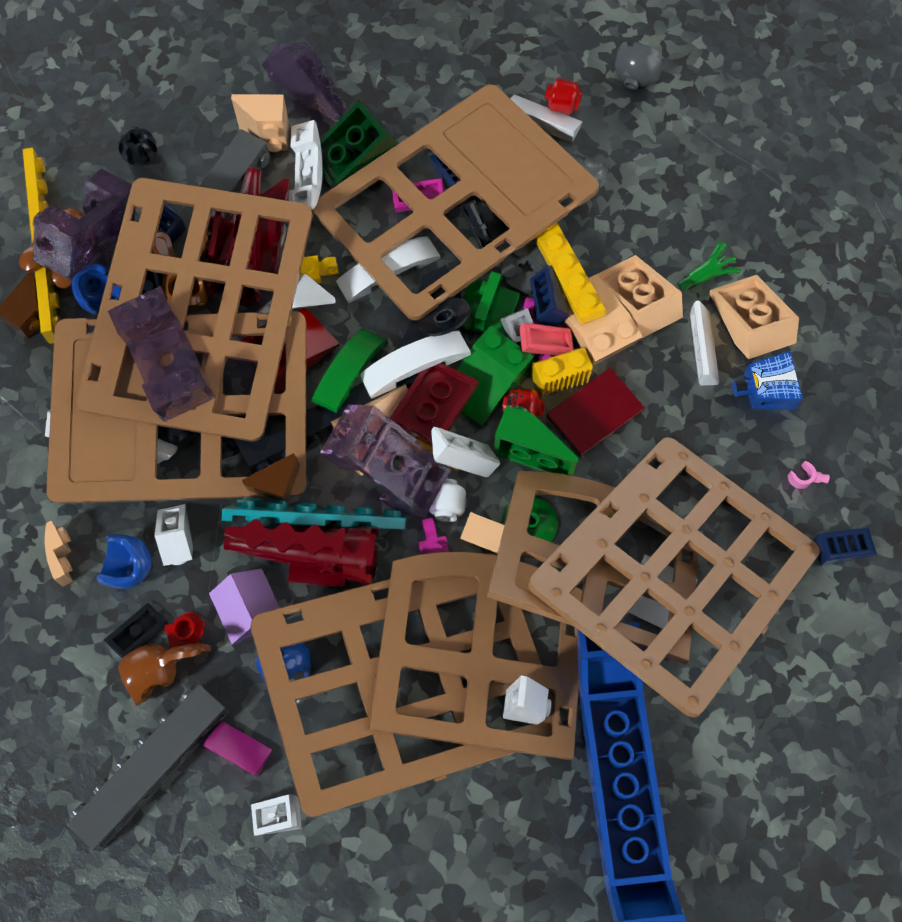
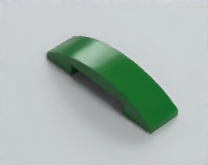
[312,329,388,413]

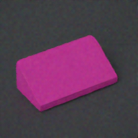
[203,721,273,777]

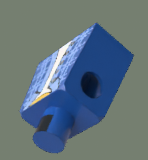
[732,352,803,410]

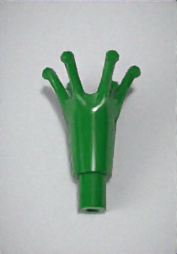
[677,242,741,292]

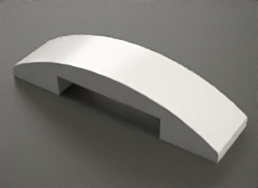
[289,120,322,210]
[336,236,440,304]
[360,331,471,399]

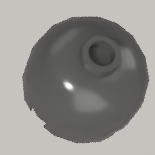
[615,41,666,90]

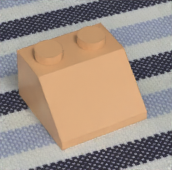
[231,94,290,152]

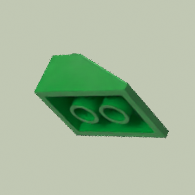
[456,325,534,428]
[493,405,579,476]

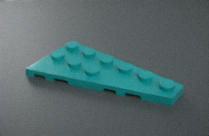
[221,498,407,529]

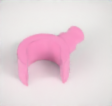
[788,461,830,489]

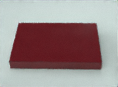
[388,362,479,447]
[546,368,645,457]

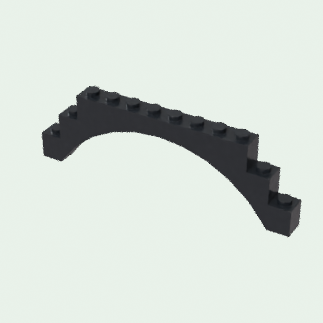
[163,265,461,474]

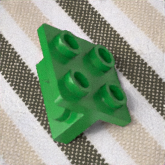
[460,271,520,336]

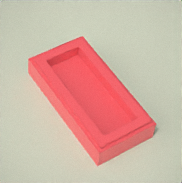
[519,323,574,356]

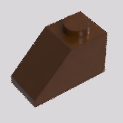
[0,272,40,339]

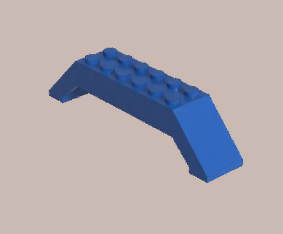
[577,622,686,922]

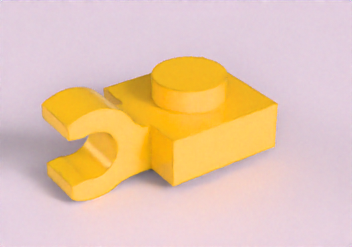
[300,255,339,284]

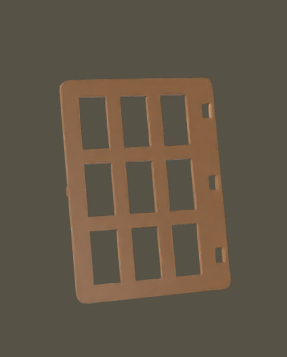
[76,178,312,442]
[528,437,820,717]
[250,552,563,817]

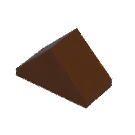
[242,453,300,503]

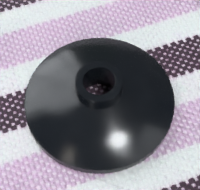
[418,298,471,336]

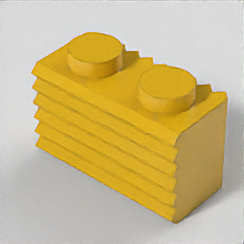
[531,347,593,398]

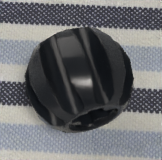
[118,127,157,166]

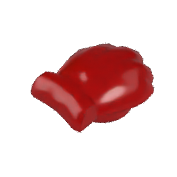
[164,612,205,648]

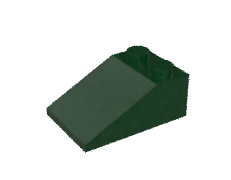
[320,100,399,188]

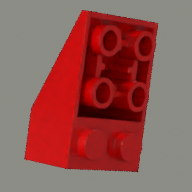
[240,307,340,394]

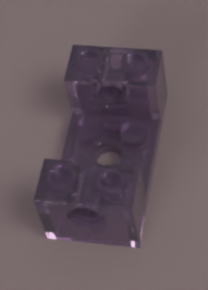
[32,168,135,280]
[108,286,216,422]
[320,404,451,518]

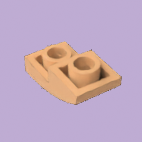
[460,512,504,553]
[45,520,73,587]

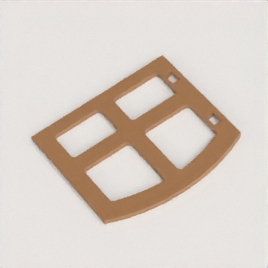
[486,471,699,665]
[369,552,582,760]

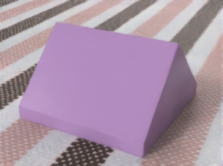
[209,568,286,645]

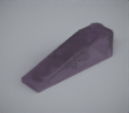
[262,42,349,123]

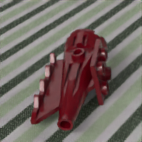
[205,167,290,306]
[224,519,379,588]

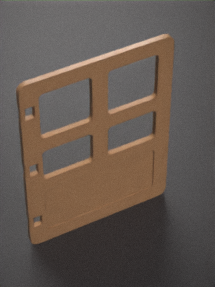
[312,85,599,320]
[47,311,306,504]

